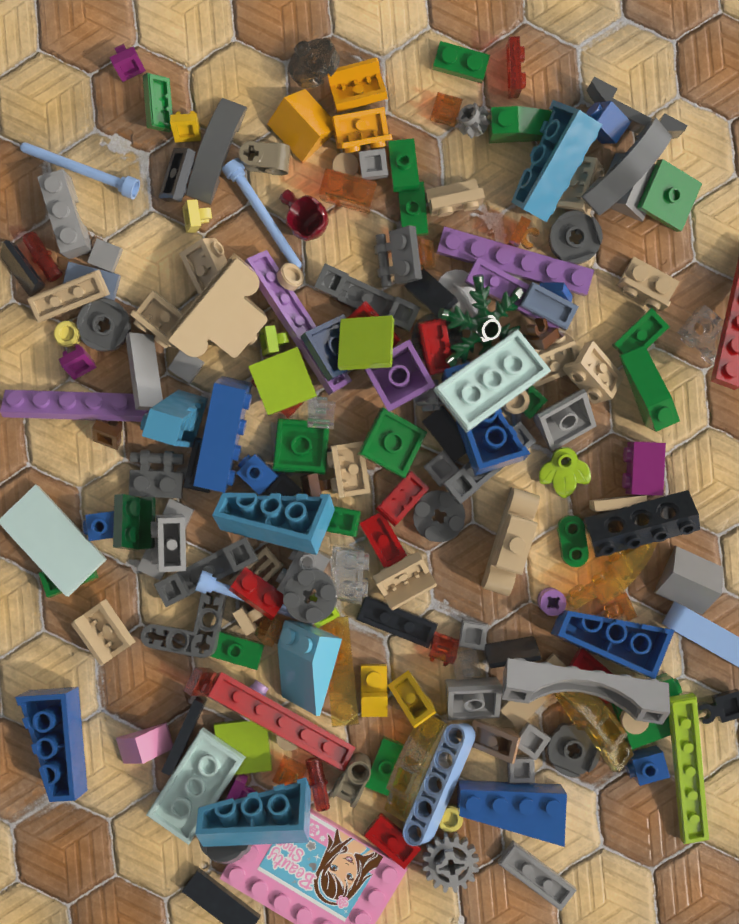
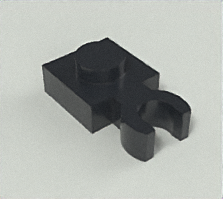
[697,689,739,724]

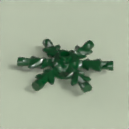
[438,274,526,367]

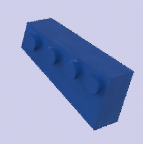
[441,362,530,476]
[193,376,252,493]
[550,610,675,679]
[15,687,88,802]
[457,780,567,847]

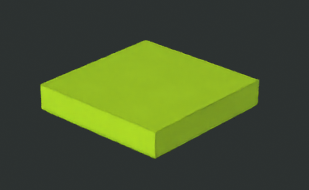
[338,315,394,370]
[248,347,317,416]
[214,719,273,775]

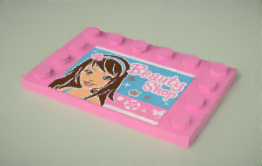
[220,788,408,924]

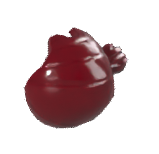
[279,189,329,241]

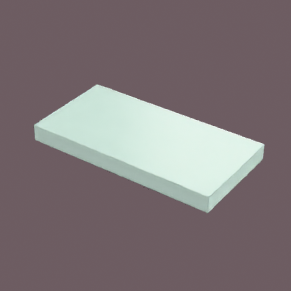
[433,329,551,433]
[0,484,107,597]
[146,728,246,845]

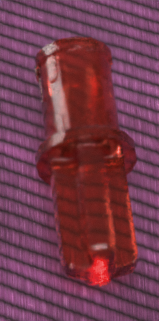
[22,231,63,282]
[305,757,330,812]

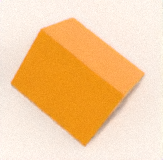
[267,89,334,163]

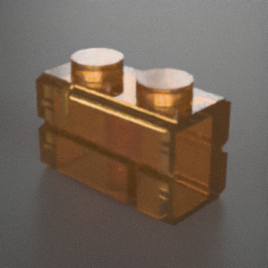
[319,168,377,214]

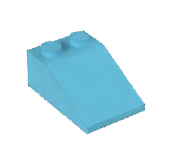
[278,620,342,716]

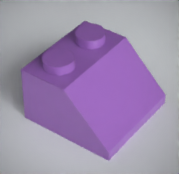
[365,339,435,412]

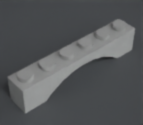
[502,658,670,724]

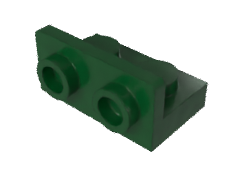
[113,494,156,551]

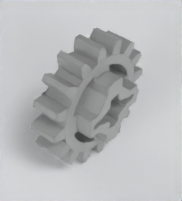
[422,832,479,893]

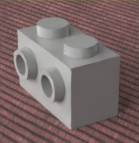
[151,514,186,572]
[276,549,331,602]

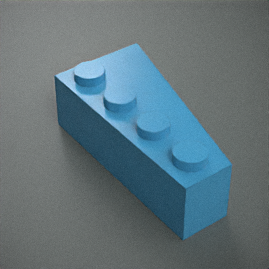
[511,100,603,222]
[140,389,208,448]
[212,493,335,555]
[195,777,311,847]

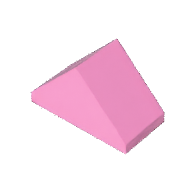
[116,723,173,764]

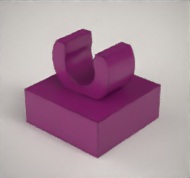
[110,43,146,82]
[59,344,97,380]
[225,774,256,800]

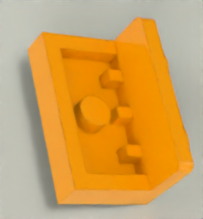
[327,58,388,112]
[331,107,392,153]

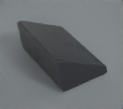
[0,240,45,297]
[484,636,541,669]

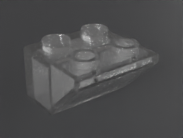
[331,544,369,604]

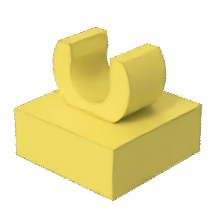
[182,200,212,233]

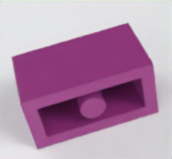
[622,442,666,496]

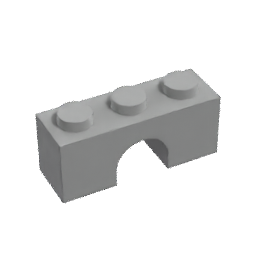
[37,169,93,259]

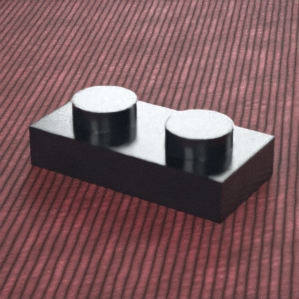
[159,148,196,202]

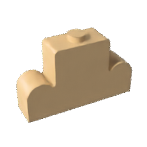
[167,253,268,358]
[481,487,540,596]

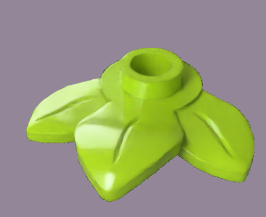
[539,447,591,498]

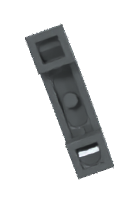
[586,77,688,139]
[186,98,247,205]
[581,117,672,216]
[314,263,421,332]
[443,421,536,505]
[154,537,258,607]

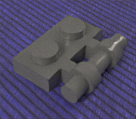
[374,225,422,288]
[129,450,184,499]

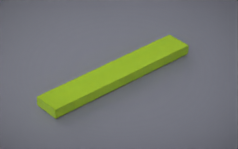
[669,693,709,844]

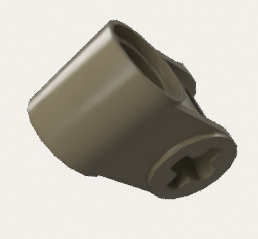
[239,141,290,176]
[330,753,371,808]

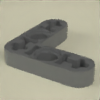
[141,591,227,658]

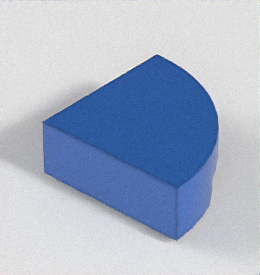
[540,282,573,302]

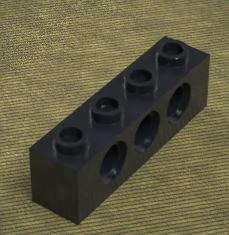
[584,490,700,558]

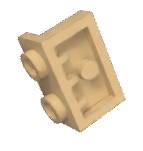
[556,156,604,216]
[179,238,227,294]
[617,257,680,311]
[533,333,579,387]
[563,341,624,404]

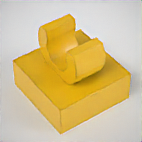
[170,111,201,143]

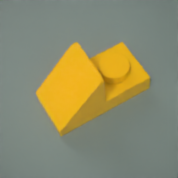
[361,664,388,717]
[387,670,436,728]

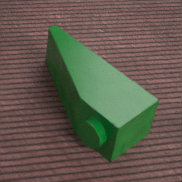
[488,106,553,144]
[619,345,680,432]

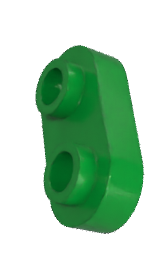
[557,515,589,567]

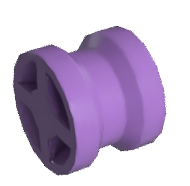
[537,587,567,616]

